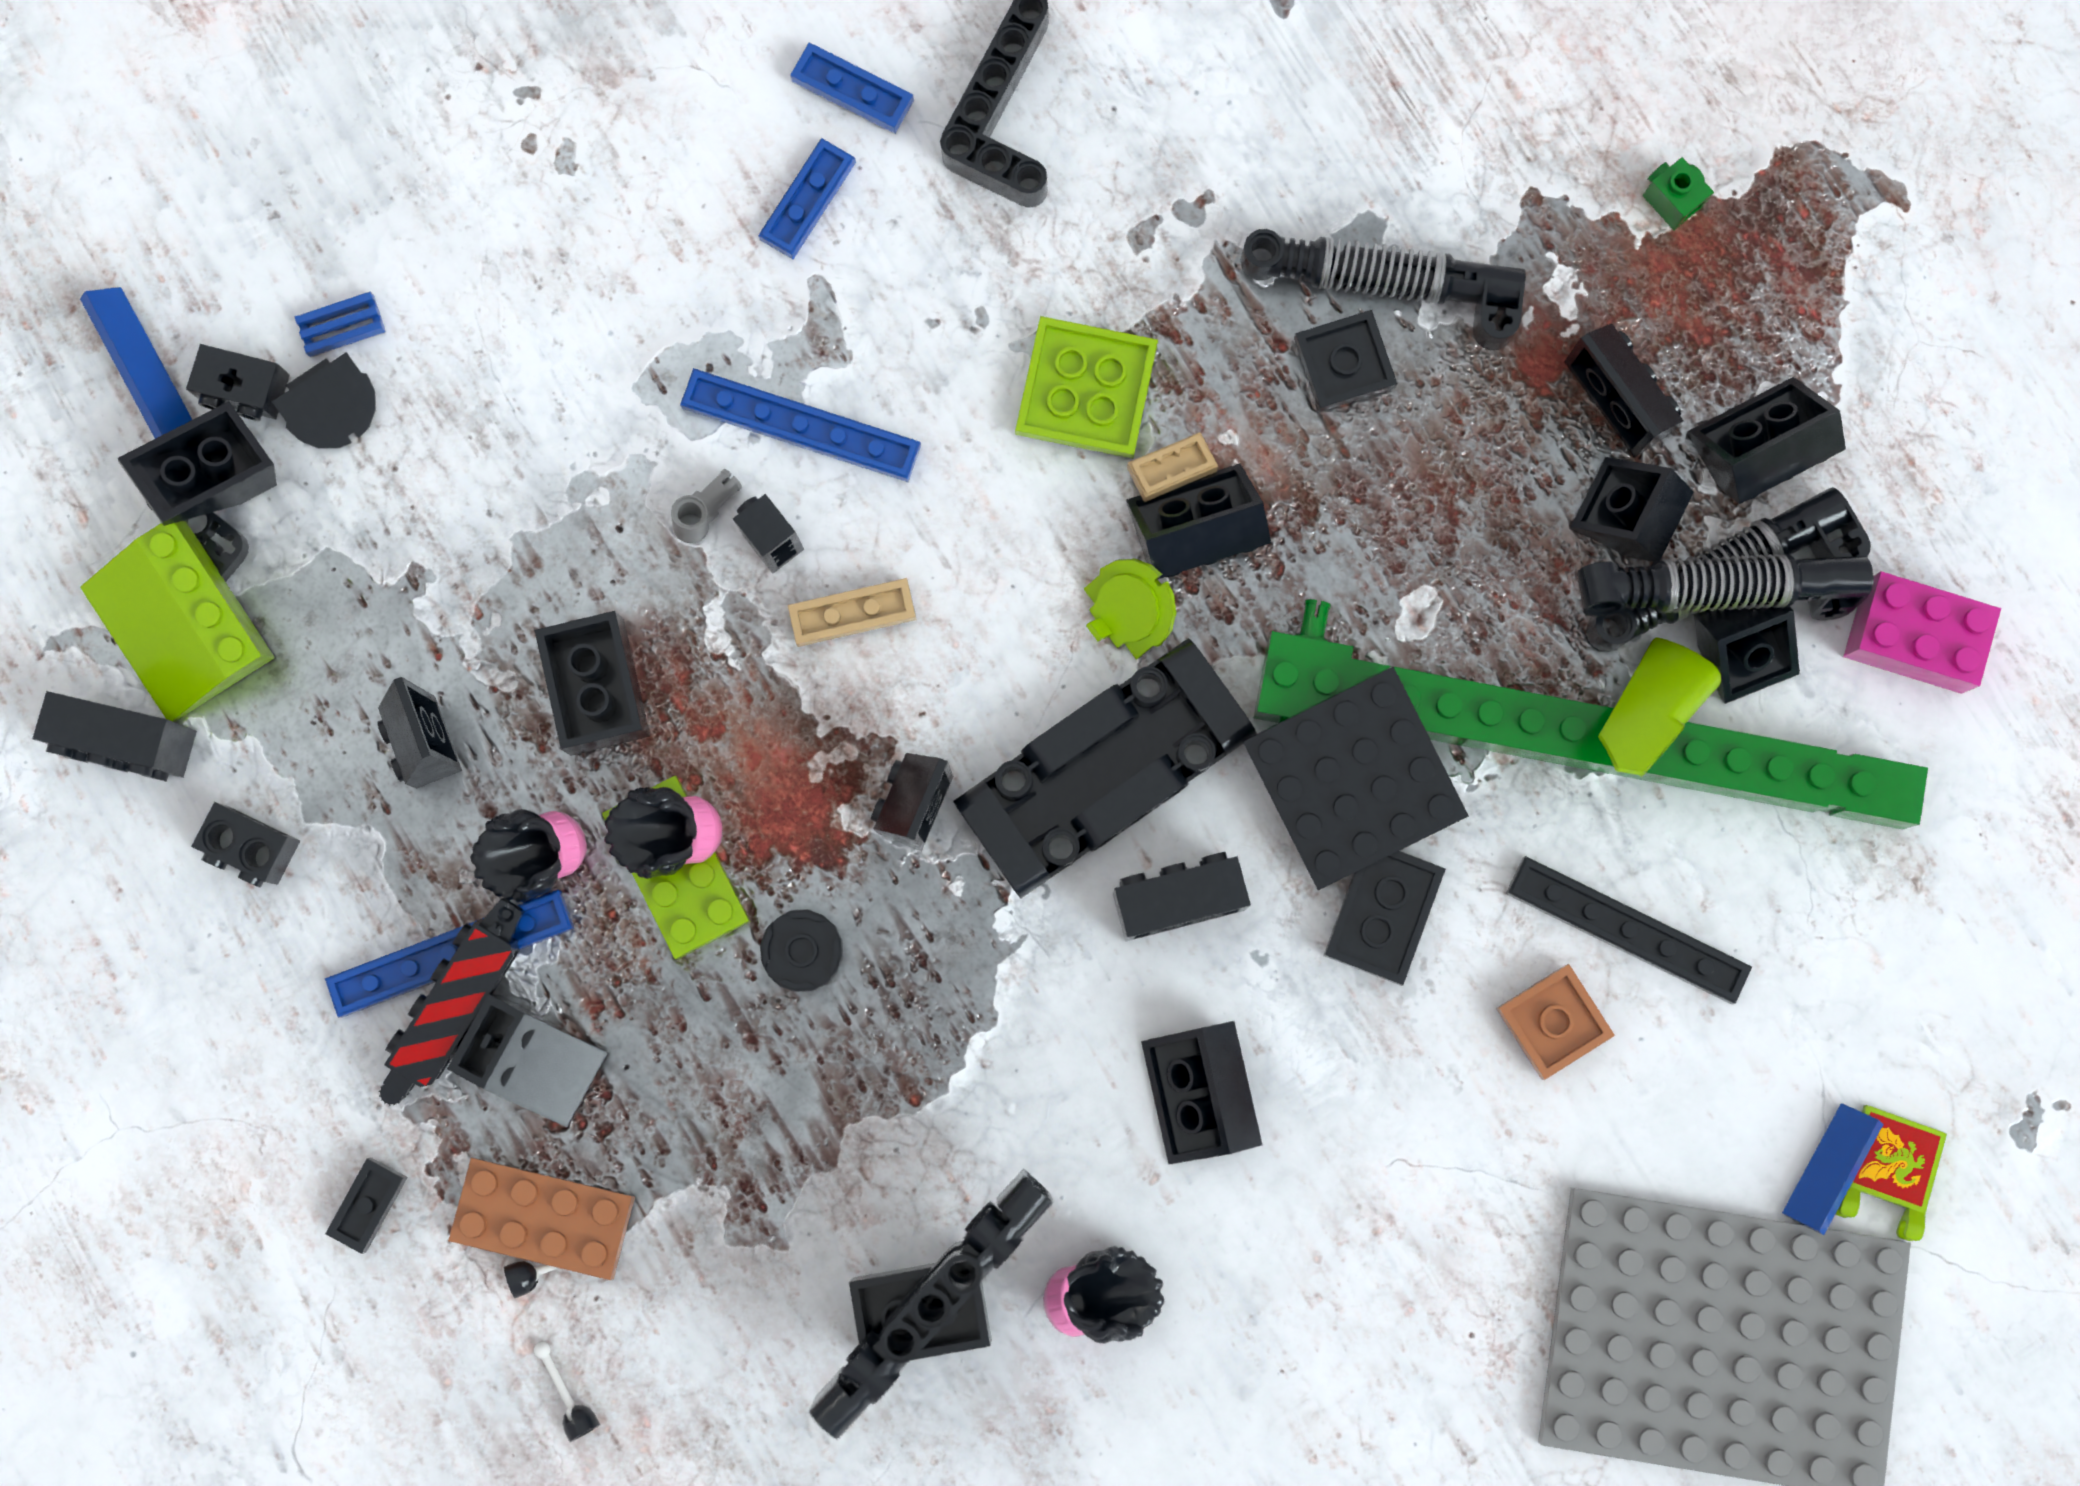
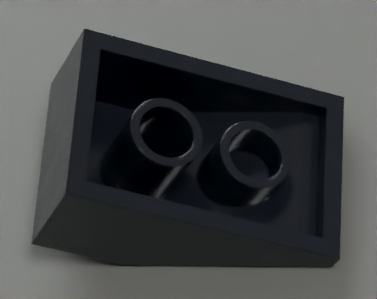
[117,401,277,526]
[377,677,462,789]
[871,753,954,852]

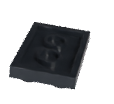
[1323,851,1446,986]

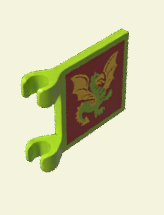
[1835,1105,1947,1241]

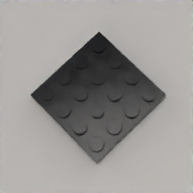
[1243,666,1469,890]

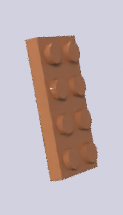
[448,1158,635,1280]

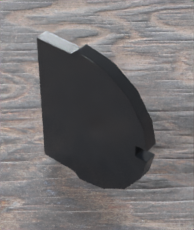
[272,352,376,448]

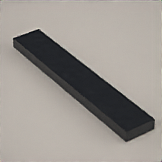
[1506,856,1752,1004]

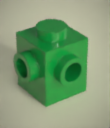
[1643,157,1714,230]

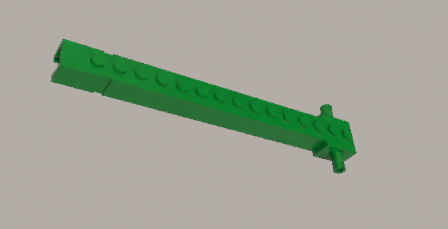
[1253,599,1928,830]

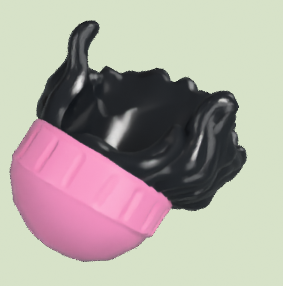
[604,787,722,879]
[470,809,587,903]
[1043,1246,1165,1343]

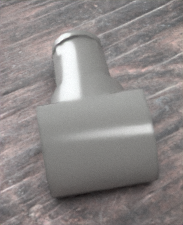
[671,469,742,543]

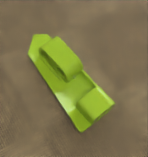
[1598,637,1721,778]

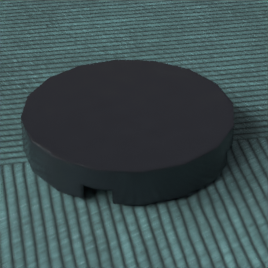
[760,909,843,992]

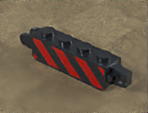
[379,898,524,1106]

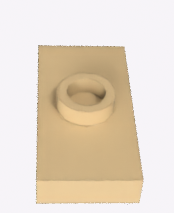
[1127,432,1218,502]

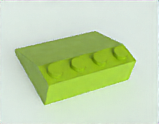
[80,521,275,722]

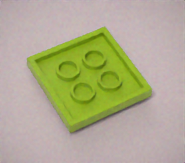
[1015,316,1158,459]

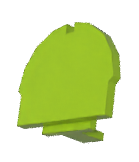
[1084,558,1176,660]

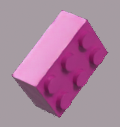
[1843,571,2002,694]

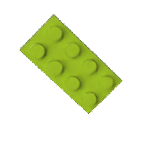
[602,775,751,960]

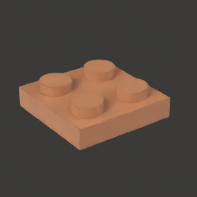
[1496,964,1615,1080]

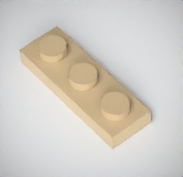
[788,578,917,647]

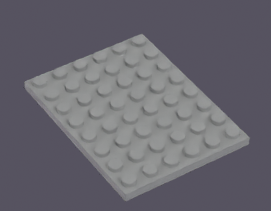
[1538,1188,1911,1486]

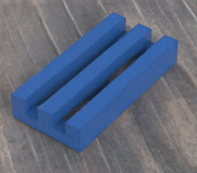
[294,291,386,357]

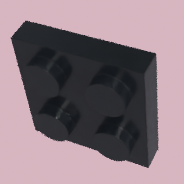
[1294,310,1398,412]

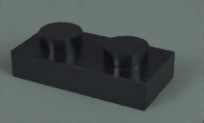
[325,1158,408,1254]

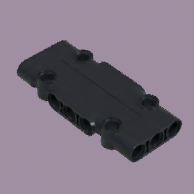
[953,638,1257,899]
[809,1169,1054,1439]

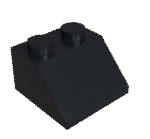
[1571,457,1694,562]
[1694,602,1800,704]

